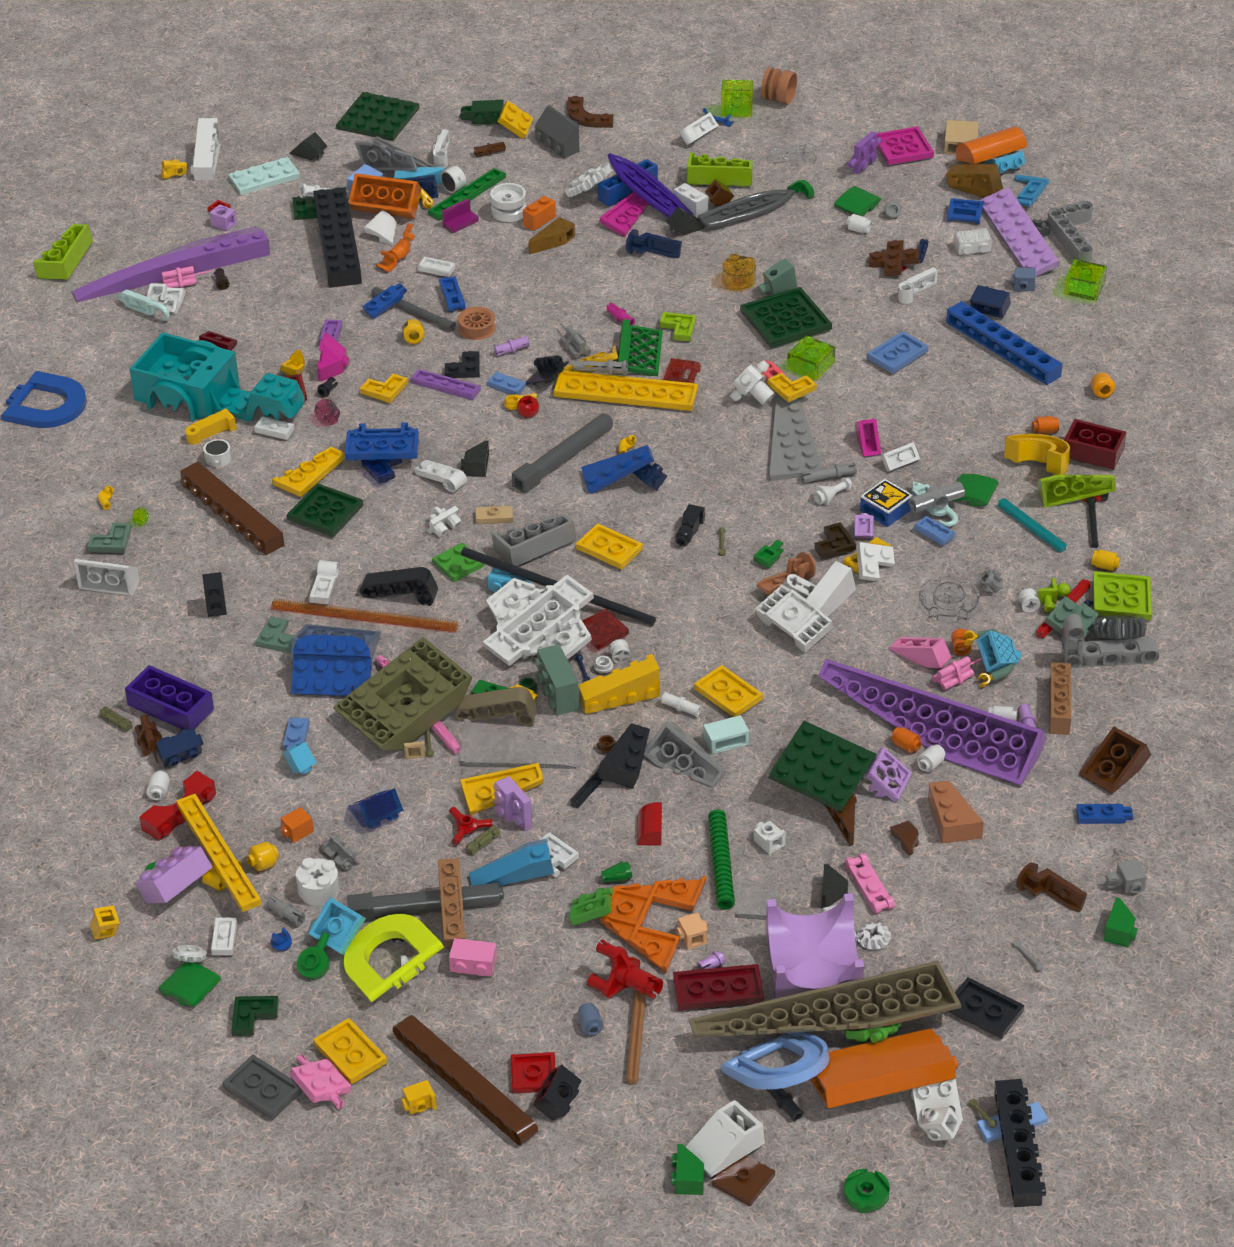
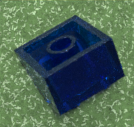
[348,788,404,829]

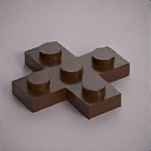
[868,240,920,276]

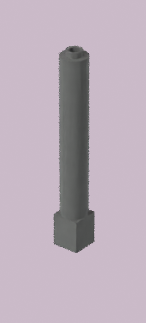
[512,413,613,494]
[347,883,504,923]

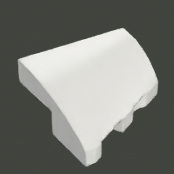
[364,210,397,246]
[147,283,186,314]

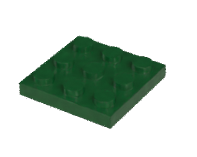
[287,483,363,537]

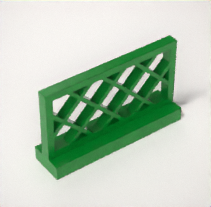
[616,319,663,376]

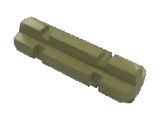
[100,706,133,732]
[466,825,500,855]

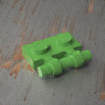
[570,887,614,926]
[845,1022,901,1043]

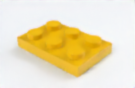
[576,523,643,570]
[694,665,763,717]
[313,1018,388,1085]

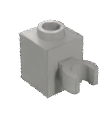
[1105,859,1147,894]

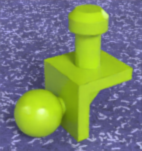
[1038,578,1070,612]

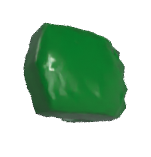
[787,180,815,199]

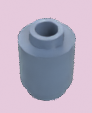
[577,1003,604,1035]

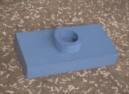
[914,516,955,546]

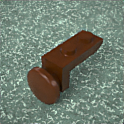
[1016,862,1087,912]

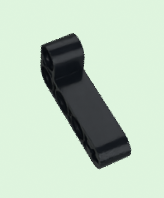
[359,567,438,606]

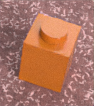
[280,807,314,843]

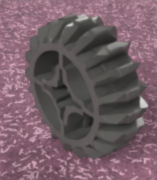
[1094,616,1147,639]

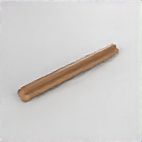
[626,990,646,1084]

